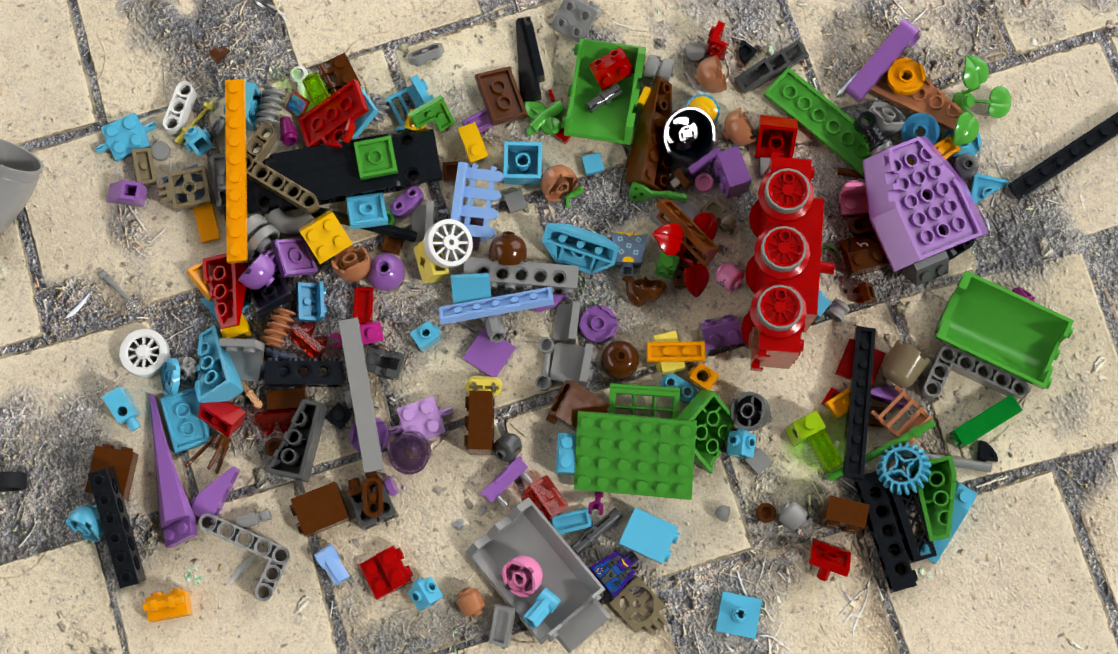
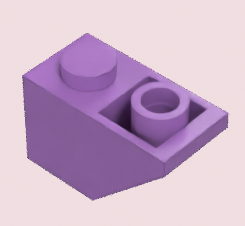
[106,180,148,207]

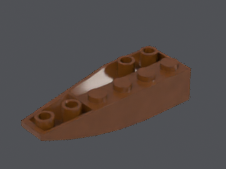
[625,76,672,191]

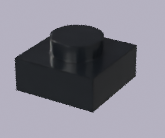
[325,402,353,430]

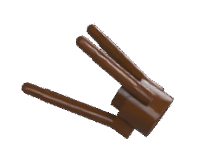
[185,433,231,474]

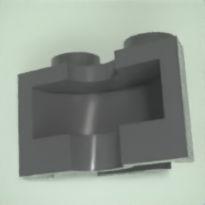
[366,347,405,380]

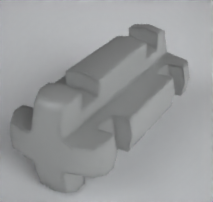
[208,115,225,138]

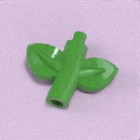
[524,100,565,137]

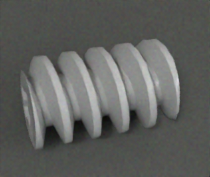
[255,86,286,126]

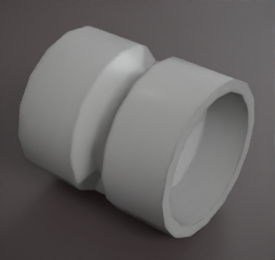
[643,54,675,82]

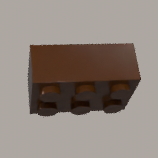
[464,391,495,455]

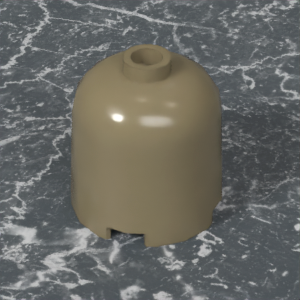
[881,339,930,389]

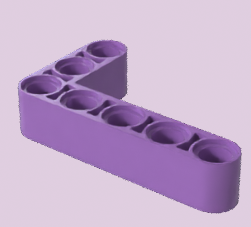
[844,19,921,103]

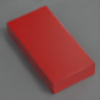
[353,287,374,325]

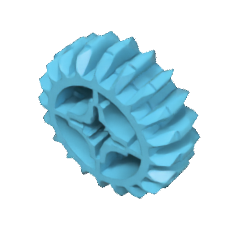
[877,442,931,495]

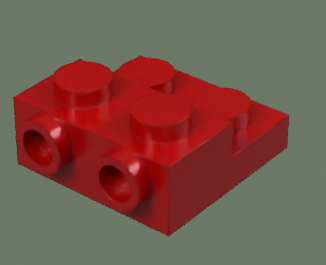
[359,545,414,600]

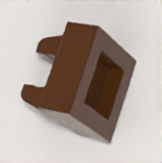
[670,168,693,190]
[853,282,877,304]

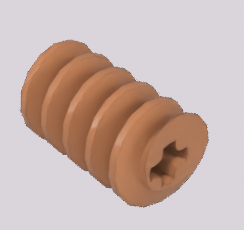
[261,308,296,350]

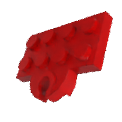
[298,79,369,148]

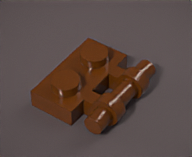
[317,53,361,95]

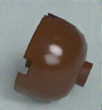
[489,231,527,265]
[601,341,639,380]

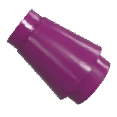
[280,116,298,145]

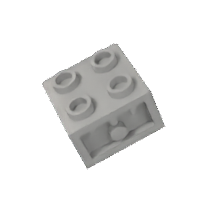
[219,338,265,382]

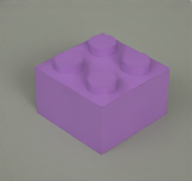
[712,146,752,199]

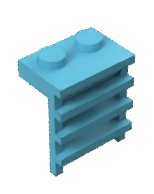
[385,75,434,133]

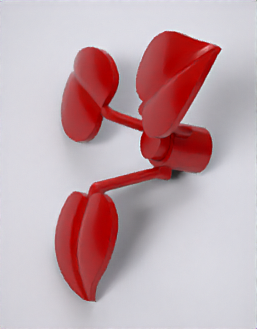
[652,212,717,297]

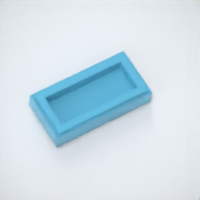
[550,508,593,535]

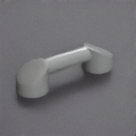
[535,337,555,391]

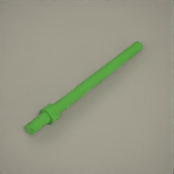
[828,419,936,481]

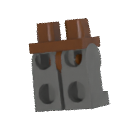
[348,472,399,531]

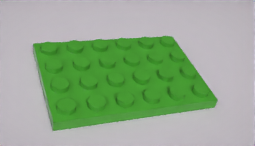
[574,411,697,500]

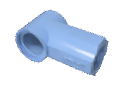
[314,543,350,586]

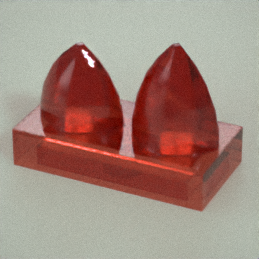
[289,322,327,359]
[255,409,297,436]

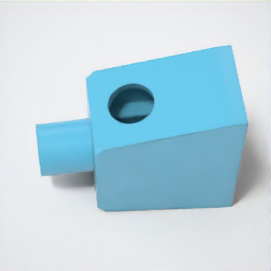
[102,387,141,432]

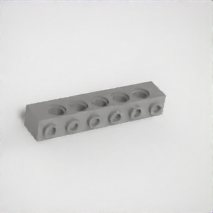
[463,257,579,295]

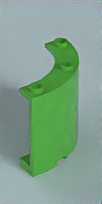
[561,38,646,145]

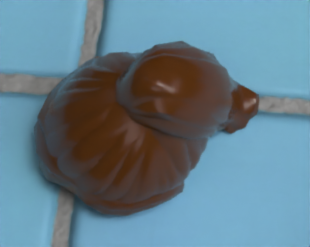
[622,275,667,307]

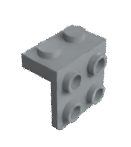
[551,0,604,43]
[550,343,597,386]

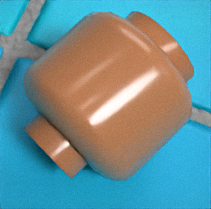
[456,586,485,618]

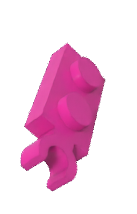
[330,320,384,348]

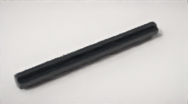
[311,207,418,242]

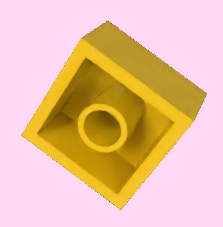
[298,210,353,264]

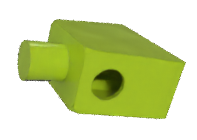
[784,410,826,447]

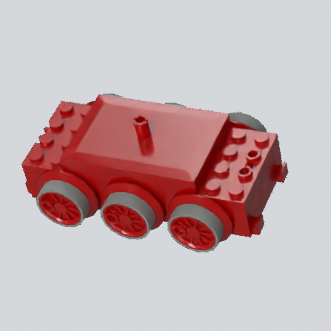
[741,152,835,372]

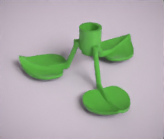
[952,55,1012,146]

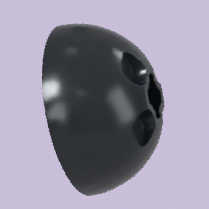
[662,107,715,163]

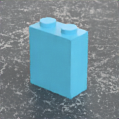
[618,507,680,565]

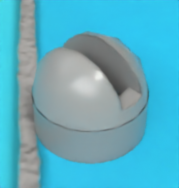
[715,506,730,522]

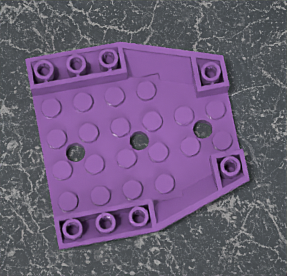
[862,136,989,272]

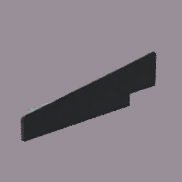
[516,16,545,103]

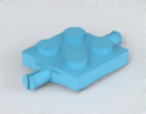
[95,113,157,162]

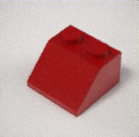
[755,115,798,159]

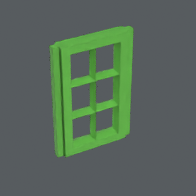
[608,383,680,419]

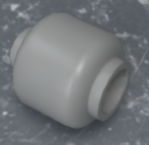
[778,501,808,531]

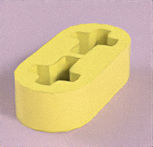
[466,376,503,396]

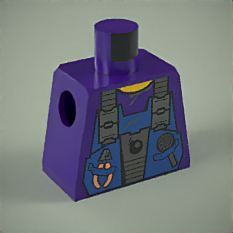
[590,550,639,598]

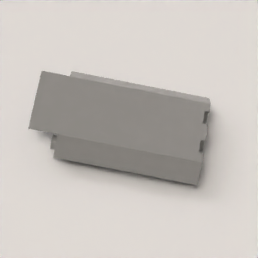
[465,497,612,653]

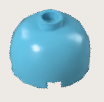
[66,505,104,542]

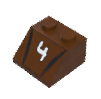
[839,232,889,277]

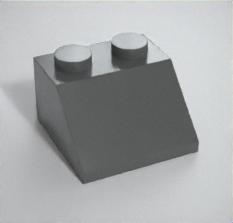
[903,250,949,286]

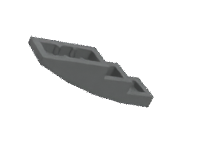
[734,39,809,94]

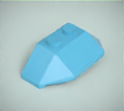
[542,223,620,274]

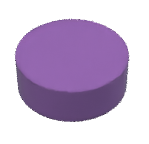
[383,476,399,496]

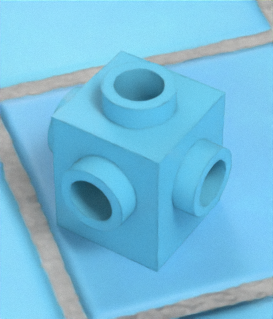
[183,126,214,157]
[726,428,756,458]
[407,577,443,612]

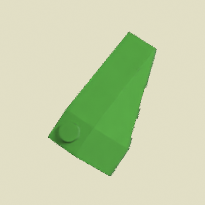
[914,455,957,542]

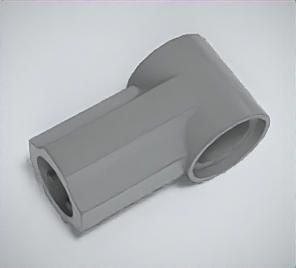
[481,314,506,343]

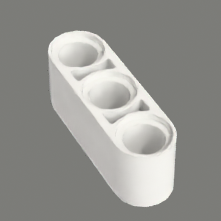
[163,81,197,137]

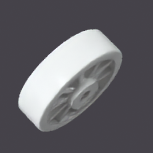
[423,219,473,268]
[119,329,170,378]

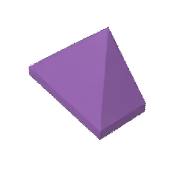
[870,384,908,409]

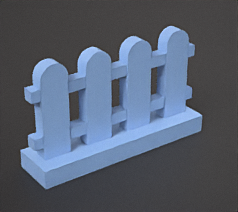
[450,161,504,242]

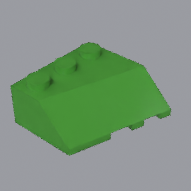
[676,389,734,474]

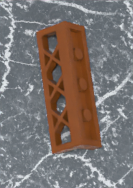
[656,199,720,266]

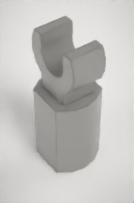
[236,510,272,529]

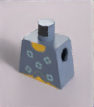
[611,232,648,277]

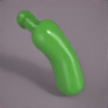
[564,186,584,208]

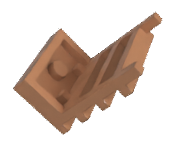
[870,385,933,447]

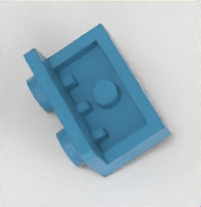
[296,281,327,322]

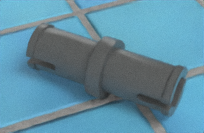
[585,84,622,113]

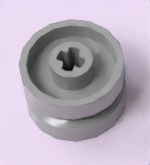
[247,214,280,262]

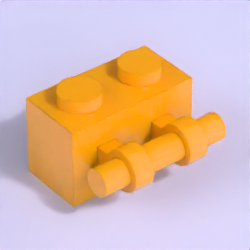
[142,587,192,623]

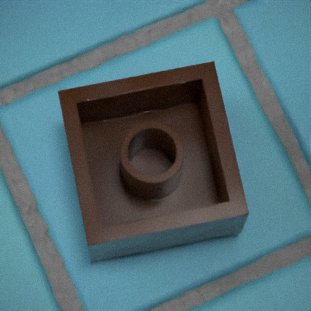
[820,495,870,534]

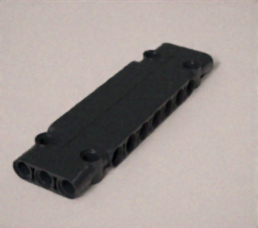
[246,129,442,215]

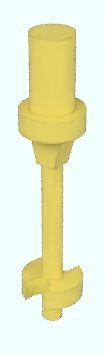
[174,100,214,146]

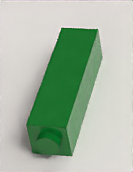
[949,394,1023,449]

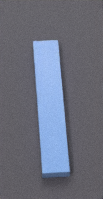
[439,287,554,325]

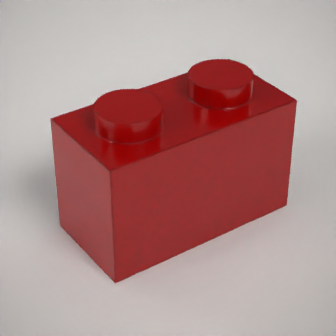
[197,401,246,438]

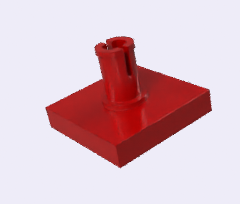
[809,539,851,581]

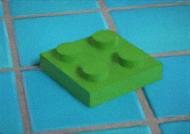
[354,135,398,180]

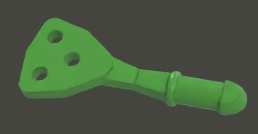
[629,182,688,202]

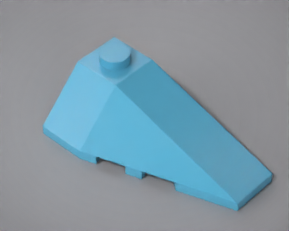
[195,325,244,403]
[919,482,978,564]

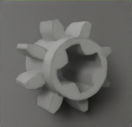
[178,356,197,381]

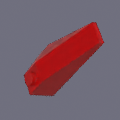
[203,253,248,329]

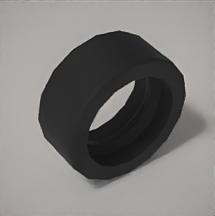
[0,471,27,492]

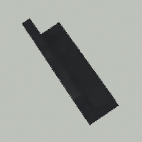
[885,481,937,564]

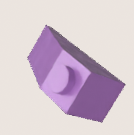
[190,466,240,523]

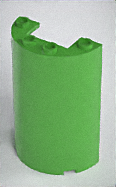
[933,270,1074,389]

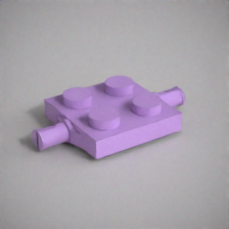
[389,396,454,446]

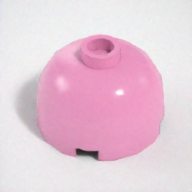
[502,556,543,597]

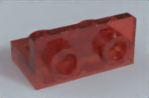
[523,475,570,521]

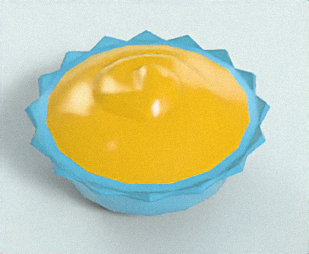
[686,93,720,123]

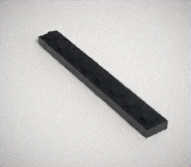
[1008,112,1118,201]
[842,326,876,480]

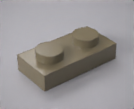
[131,147,157,186]

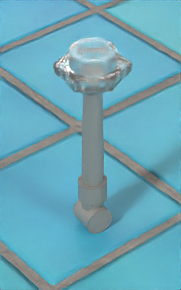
[98,269,141,312]

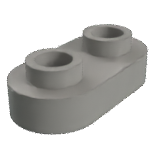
[408,43,445,66]

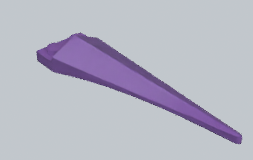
[149,394,198,548]

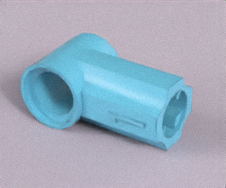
[523,588,562,629]

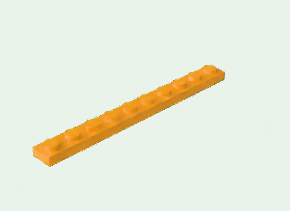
[225,79,248,264]

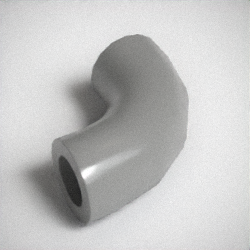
[265,208,314,236]

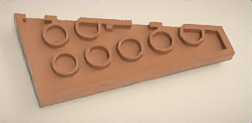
[869,39,964,132]

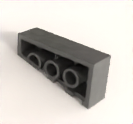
[265,399,327,482]

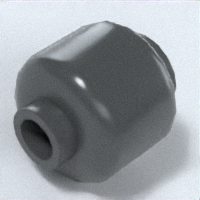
[952,154,979,180]
[493,433,522,462]

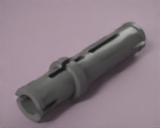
[571,507,623,555]

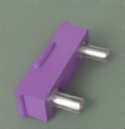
[480,456,533,508]

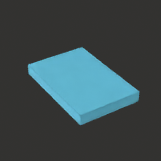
[160,387,212,454]

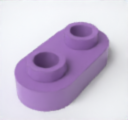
[391,186,424,219]

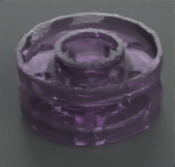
[388,430,432,475]

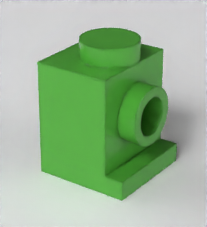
[654,251,679,280]

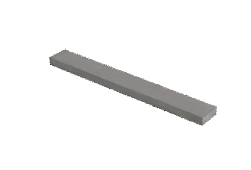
[339,317,385,473]

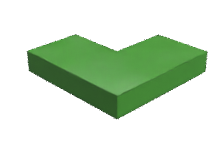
[408,95,455,132]

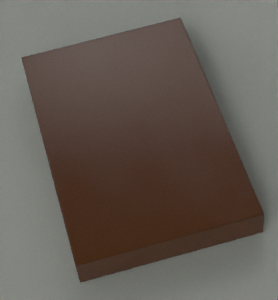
[474,66,528,126]

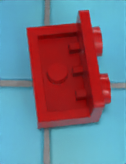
[707,21,728,61]
[589,47,635,91]

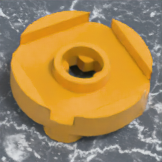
[887,58,926,95]

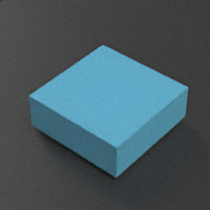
[582,152,604,176]

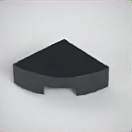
[739,40,757,66]
[977,440,998,463]

